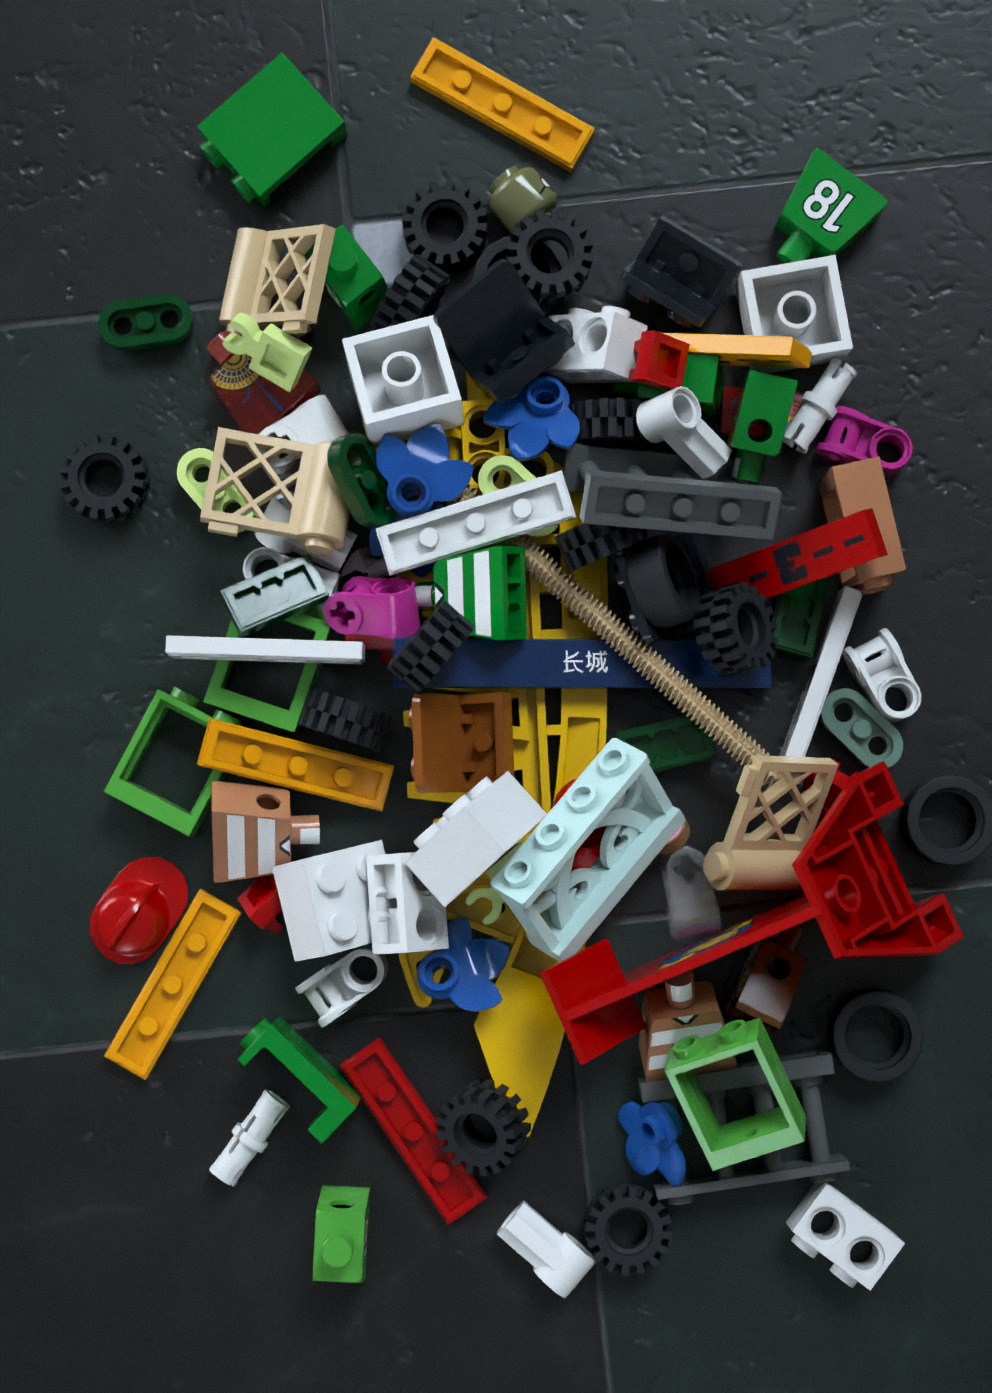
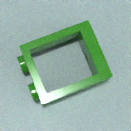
[203,608,334,734]
[104,687,242,836]
[665,1018,806,1171]

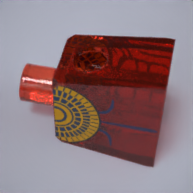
[206,330,321,434]

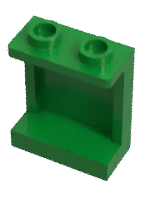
[197,52,348,208]
[237,1016,361,1144]

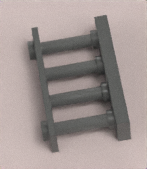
[562,443,782,540]
[637,1049,850,1205]

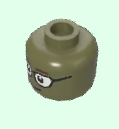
[488,165,558,234]

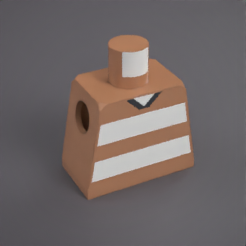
[212,781,320,883]
[639,970,737,1081]

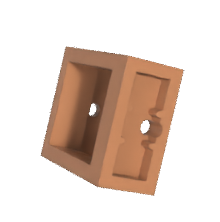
[818,456,906,595]

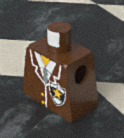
[721,925,808,1033]

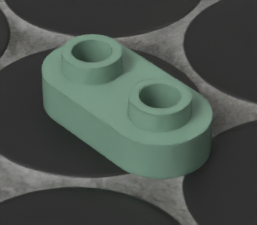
[819,688,903,768]

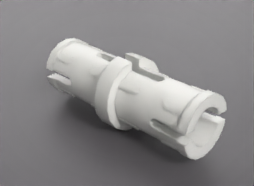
[783,358,857,454]
[209,1089,290,1187]

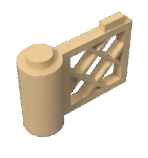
[219,224,336,337]
[200,427,350,555]
[703,755,839,890]

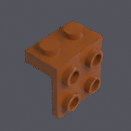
[409,692,514,793]

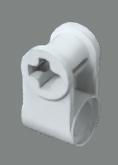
[259,394,350,475]
[842,628,921,723]
[295,945,388,1028]

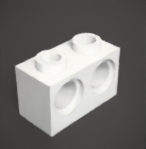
[542,306,648,384]
[366,852,449,954]
[786,1182,905,1291]

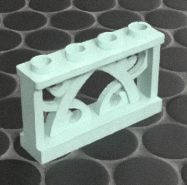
[490,738,686,962]

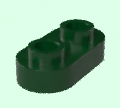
[98,294,194,351]
[327,433,398,528]

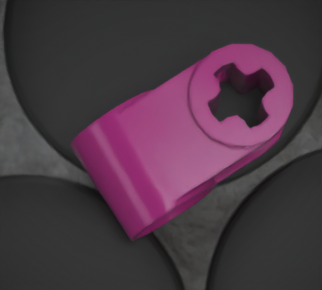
[815,405,913,478]
[323,576,420,639]

